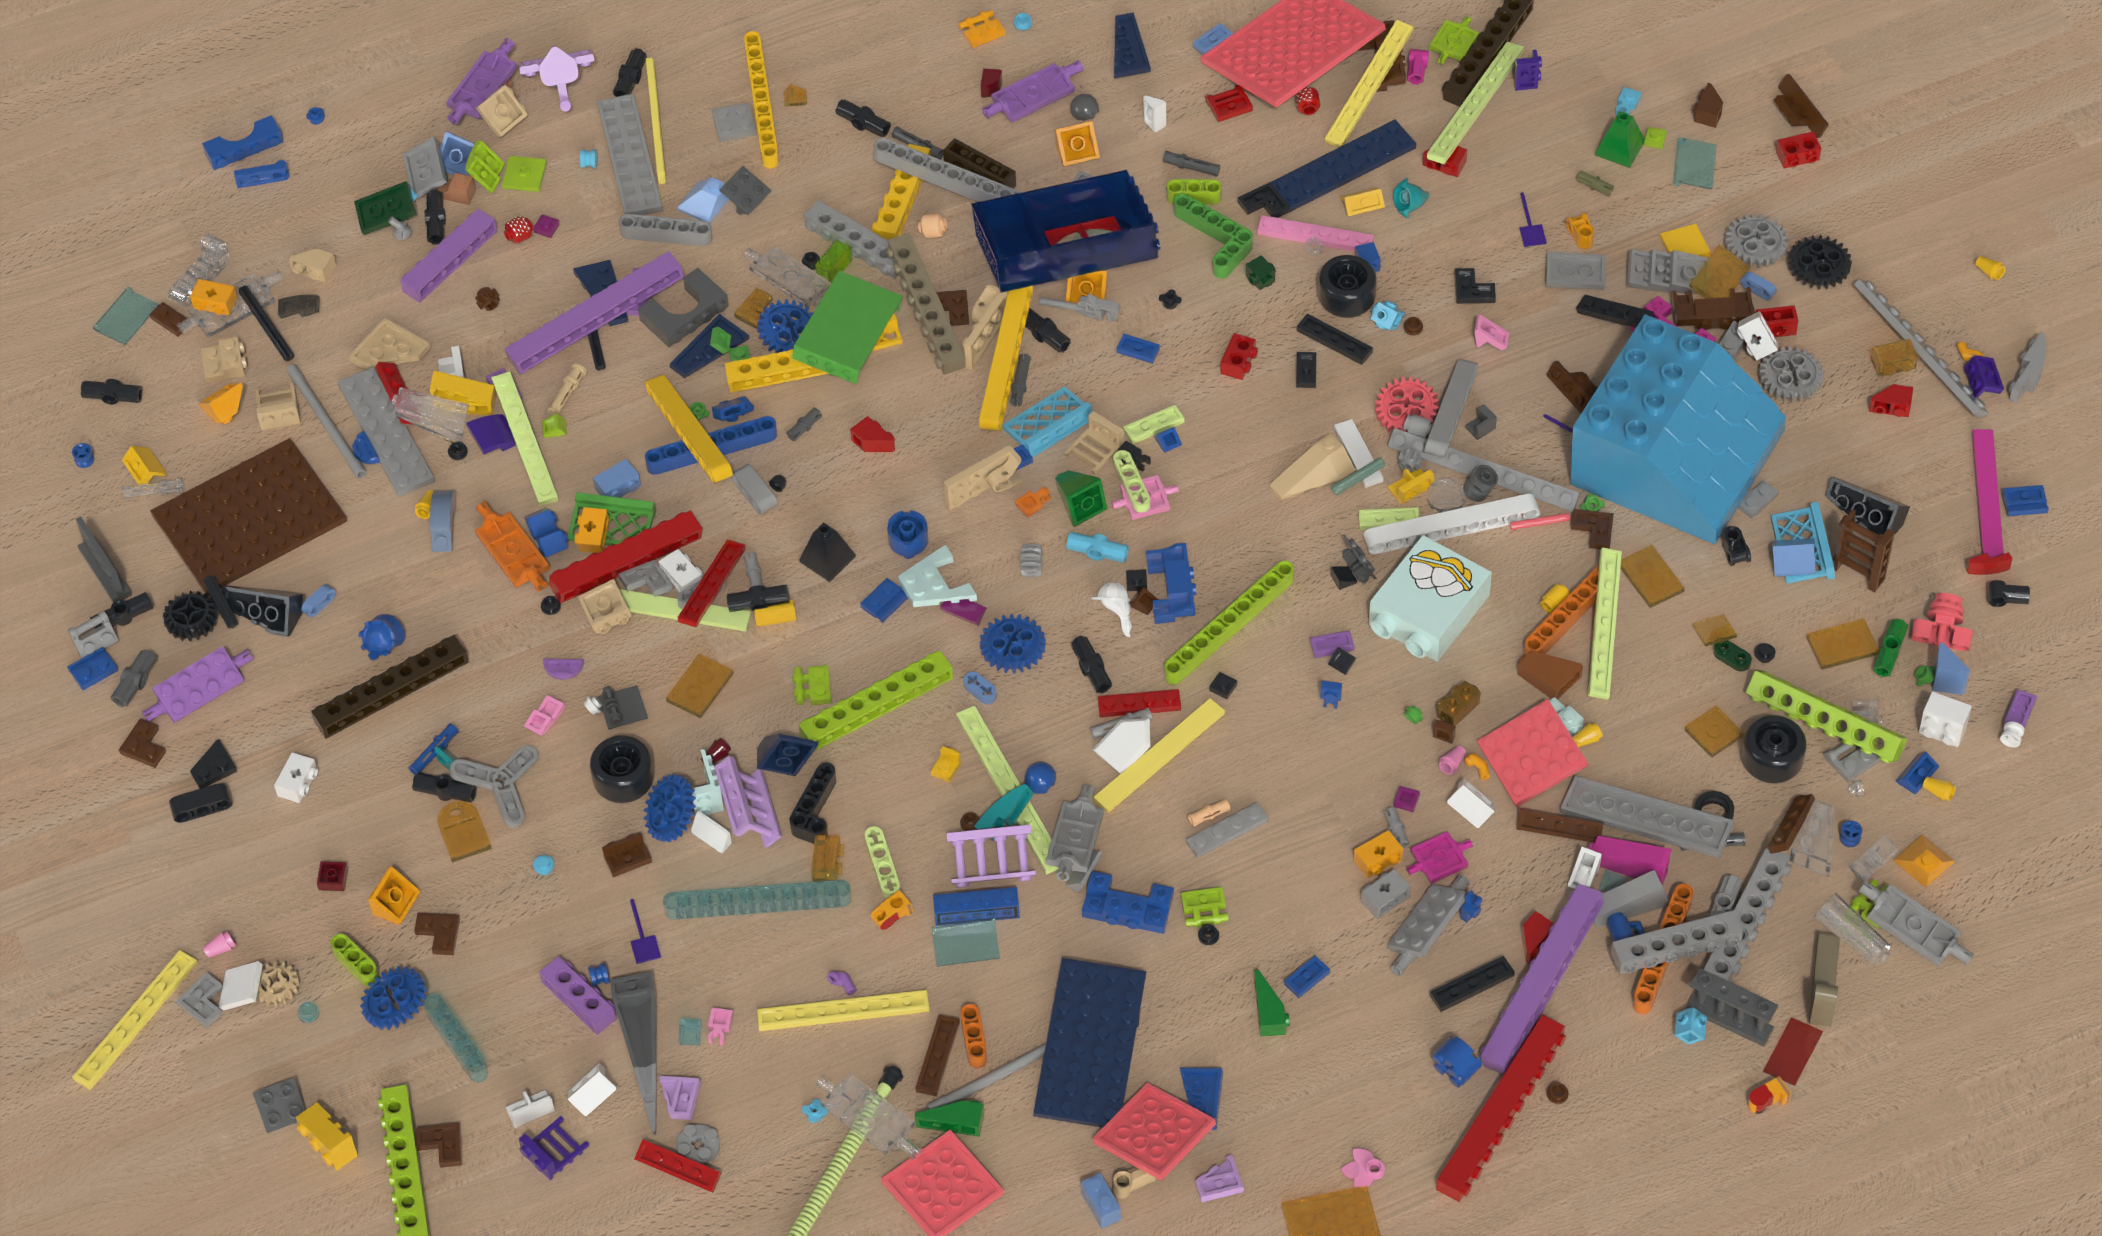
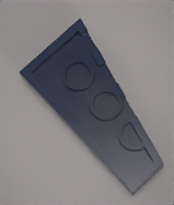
[1114,12,1151,79]
[573,260,628,326]
[670,314,749,378]

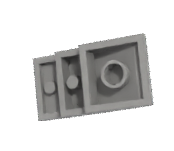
[1627,249,1710,294]

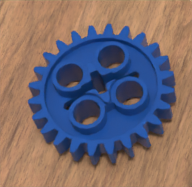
[757,299,814,353]
[980,614,1046,674]
[643,774,696,842]
[360,966,427,1030]

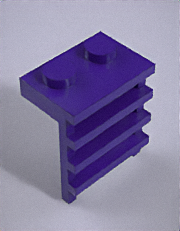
[518,1116,589,1180]

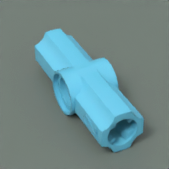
[1066,532,1129,563]

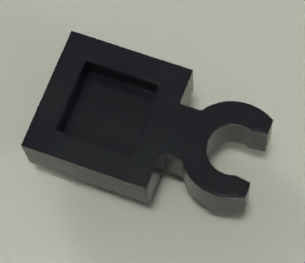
[1114,441,1151,472]

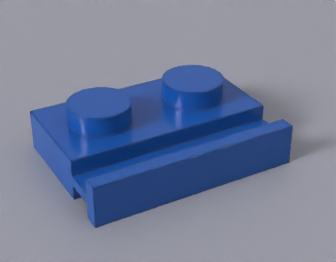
[2002,485,2049,517]
[860,578,908,623]
[67,647,118,691]

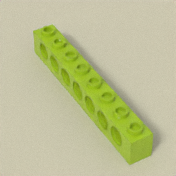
[799,650,953,751]
[1746,670,1908,763]
[378,1084,430,1236]

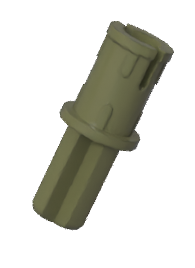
[1576,171,1614,197]

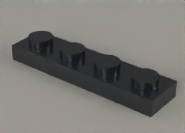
[1576,295,1655,328]
[1297,314,1373,365]
[1430,956,1515,1012]

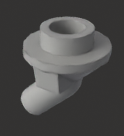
[388,216,412,240]

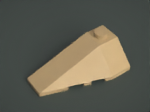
[1269,433,1356,500]

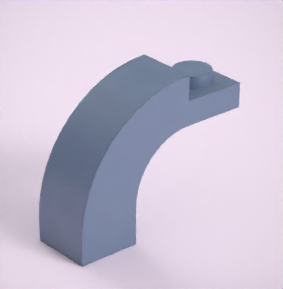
[430,490,456,552]

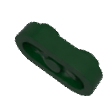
[1713,640,1752,672]

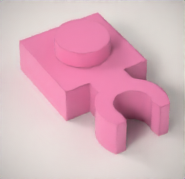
[708,1008,734,1045]

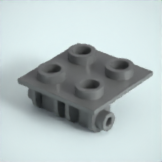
[719,166,771,215]
[1342,534,1377,583]
[598,685,648,730]
[253,1078,305,1133]

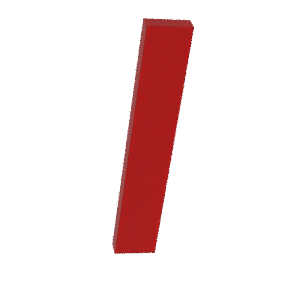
[678,539,745,628]

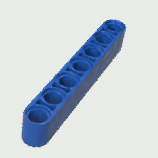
[645,416,777,475]

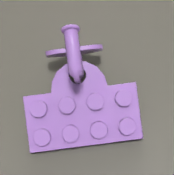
[518,46,595,111]

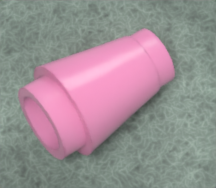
[1439,746,1466,775]
[203,931,236,958]

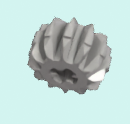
[1020,543,1043,577]

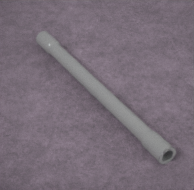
[286,364,367,479]
[926,1044,1046,1110]

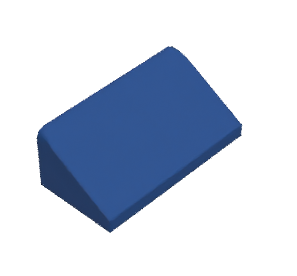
[1895,751,1939,794]

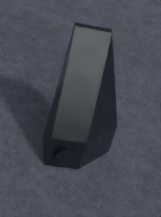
[1825,477,1910,535]
[222,585,303,637]

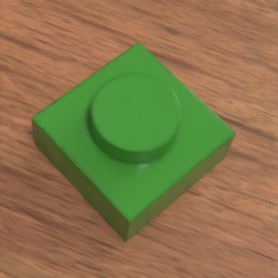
[710,327,731,354]
[729,345,750,361]

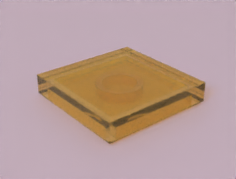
[1684,705,1744,758]

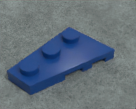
[1180,1068,1223,1130]

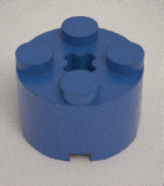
[887,510,929,559]
[1432,1036,1482,1088]

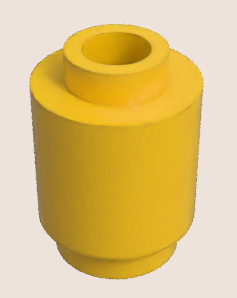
[1540,584,1570,614]

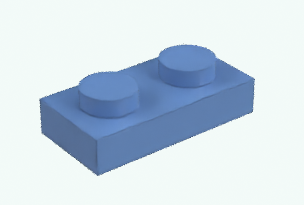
[1193,23,1233,55]

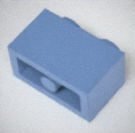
[593,459,641,498]
[1081,1173,1121,1229]

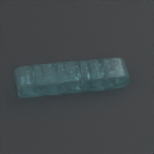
[423,994,488,1082]

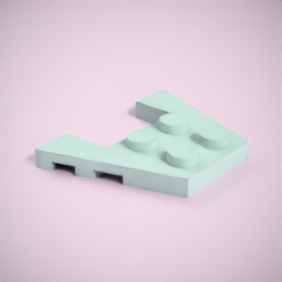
[898,545,977,607]

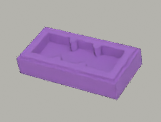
[1310,630,1355,658]
[2003,689,2037,729]

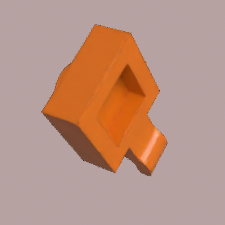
[1015,487,1051,518]

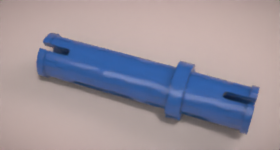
[408,723,459,775]

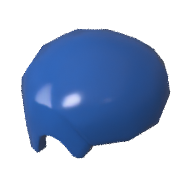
[1024,761,1056,794]

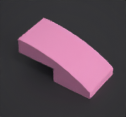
[524,695,566,736]

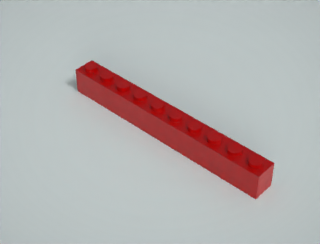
[1436,1015,1566,1202]

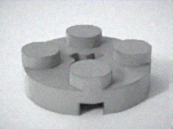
[676,1124,720,1165]

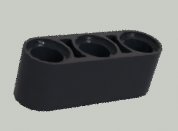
[169,783,232,823]

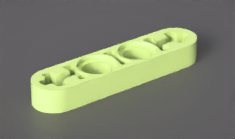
[1113,450,1151,512]
[865,826,900,898]

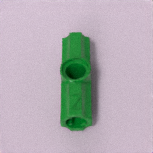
[1873,618,1908,678]

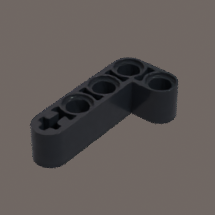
[789,763,837,845]

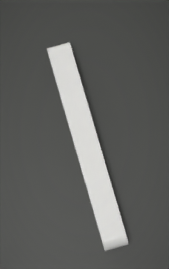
[1363,494,1540,554]

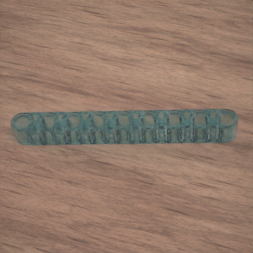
[663,880,852,920]

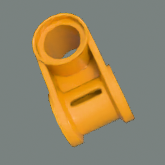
[1565,212,1594,249]

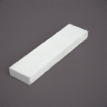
[1334,419,1383,488]

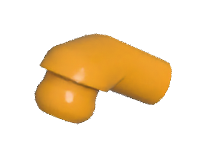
[1957,341,1984,362]
[1465,753,1490,780]

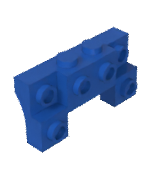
[1146,543,1196,624]
[1082,871,1174,934]

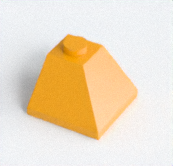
[198,382,243,424]
[1894,835,1954,888]

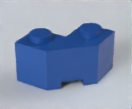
[524,507,569,557]

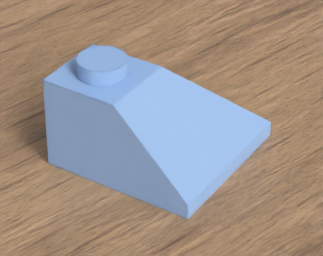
[677,177,729,223]

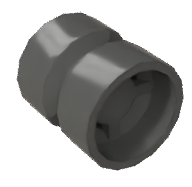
[1463,465,1498,502]

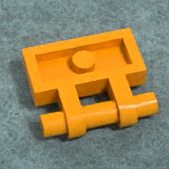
[958,10,1006,48]

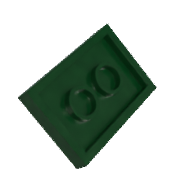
[354,181,416,235]

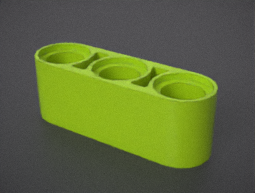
[1166,179,1222,205]
[330,934,379,987]

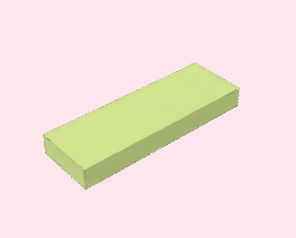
[1123,405,1185,444]
[1358,507,1419,530]

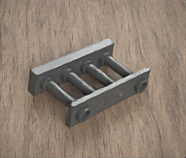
[1686,968,1778,1047]

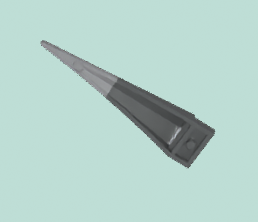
[610,971,656,1135]

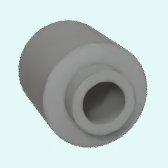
[1403,414,1433,438]

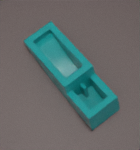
[974,784,1034,841]

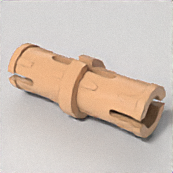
[1188,799,1230,827]

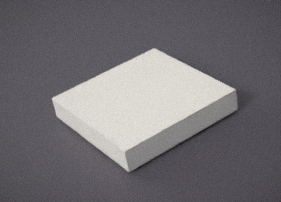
[219,961,263,1011]

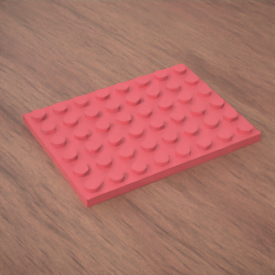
[1201,0,1386,108]

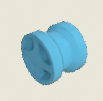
[580,149,598,168]

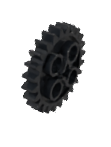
[1788,235,1852,290]

